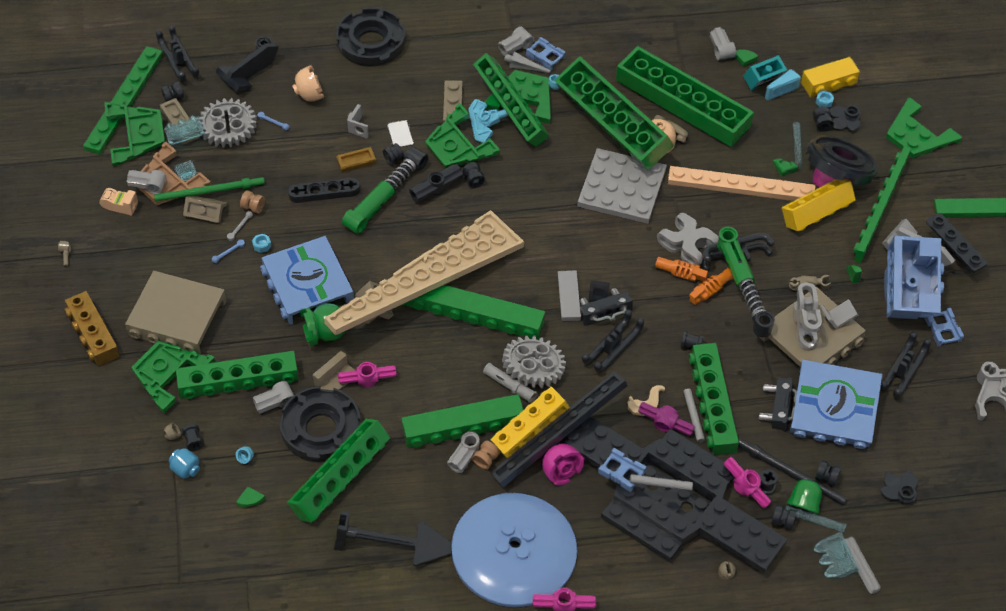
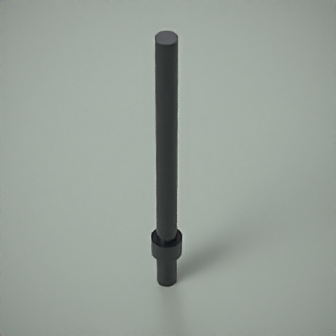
[738,438,847,505]

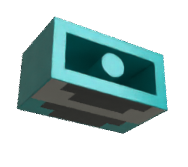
[743,55,787,90]

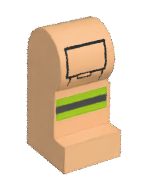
[100,188,138,215]

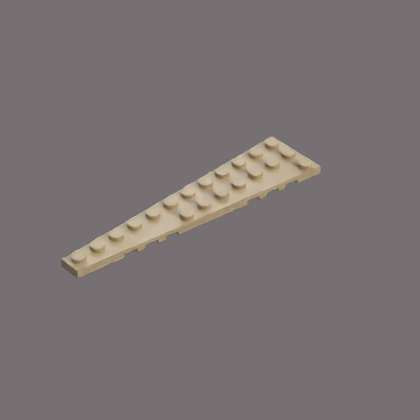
[325,210,524,335]

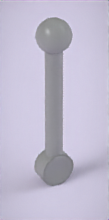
[227,211,253,241]

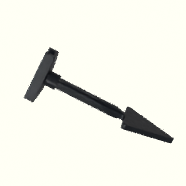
[334,511,452,567]

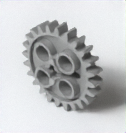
[198,98,257,147]
[502,336,566,388]

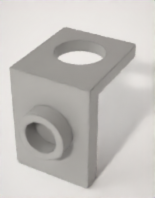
[347,104,369,138]
[821,300,858,329]

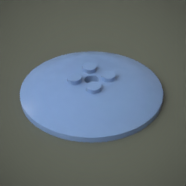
[452,493,577,607]

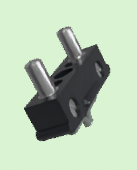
[580,288,633,325]
[759,377,797,431]

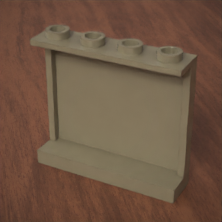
[125,270,226,354]
[759,287,866,366]

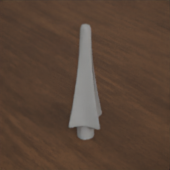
[504,52,551,73]

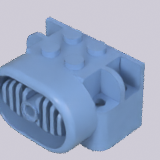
[884,236,944,319]

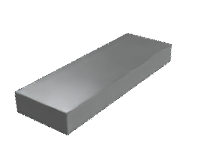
[558,271,581,321]

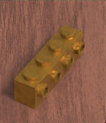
[64,291,120,367]

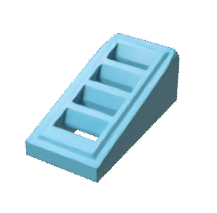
[765,69,801,100]

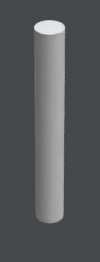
[683,389,705,443]
[630,474,693,491]

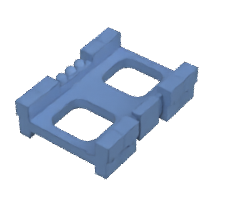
[526,37,566,70]
[925,308,964,346]
[598,448,646,492]

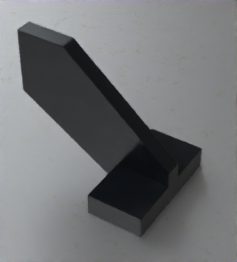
[216,43,279,92]

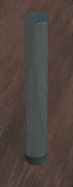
[793,122,803,168]
[785,505,846,532]

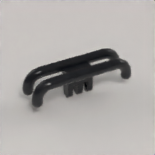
[156,25,199,82]
[701,232,775,271]
[582,310,644,373]
[880,331,931,398]

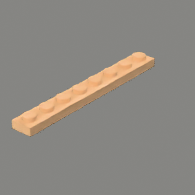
[668,166,815,201]

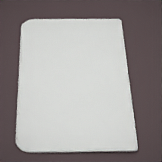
[388,120,413,146]

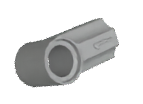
[498,27,534,56]
[710,27,736,60]
[127,170,167,194]
[253,381,294,414]
[447,432,480,473]

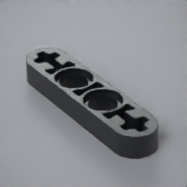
[288,178,360,203]

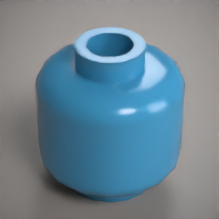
[169,448,200,479]

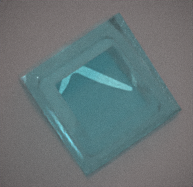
[174,160,197,182]

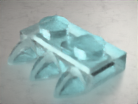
[164,115,204,145]
[814,532,859,579]

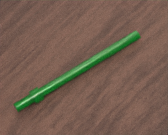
[154,177,264,202]

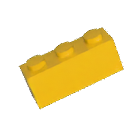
[801,57,860,97]

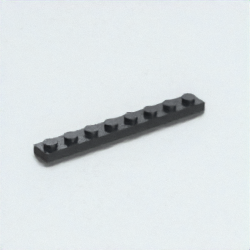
[490,371,628,487]

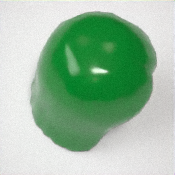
[787,479,822,514]

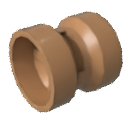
[240,190,265,214]
[472,441,500,469]

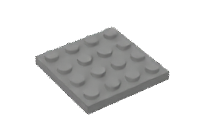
[577,148,667,224]

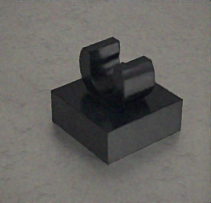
[588,280,610,301]

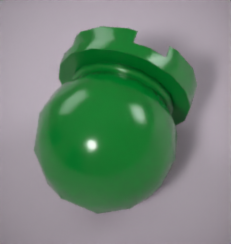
[300,304,346,347]

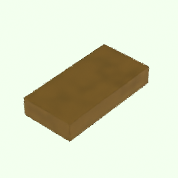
[336,147,376,173]

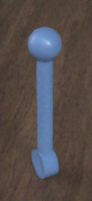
[258,112,289,130]
[212,240,245,263]

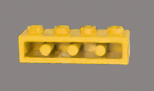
[781,178,856,231]
[490,387,570,458]

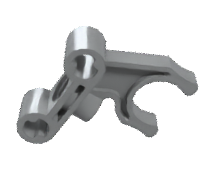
[975,362,1006,421]

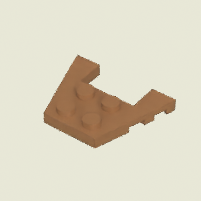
[137,142,211,205]

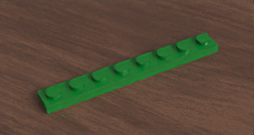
[83,46,163,155]
[853,146,911,263]

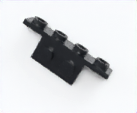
[926,213,988,273]

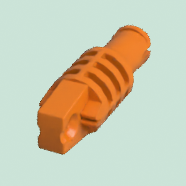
[655,257,708,282]
[689,268,733,305]

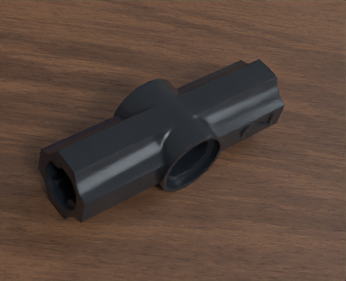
[409,164,463,203]

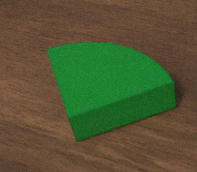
[735,50,758,67]
[773,159,798,176]
[846,265,862,284]
[236,487,265,508]

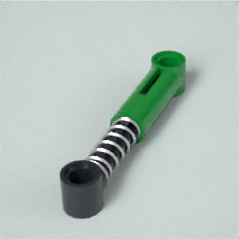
[342,146,429,234]
[717,227,775,338]

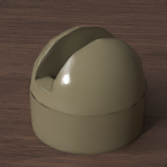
[163,422,181,440]
[718,561,736,580]

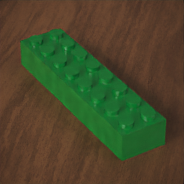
[616,46,754,147]
[554,56,674,170]

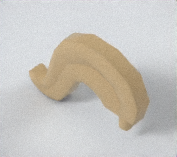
[627,385,665,416]

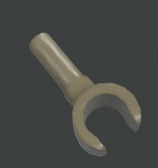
[58,241,71,267]

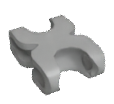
[657,213,718,266]
[793,283,822,350]

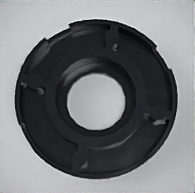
[336,7,405,66]
[805,135,877,185]
[280,386,361,461]

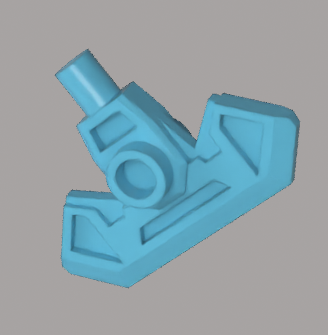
[468,99,508,143]

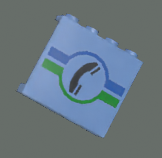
[260,236,354,325]
[790,360,882,449]

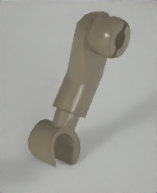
[654,115,688,142]
[789,275,831,291]

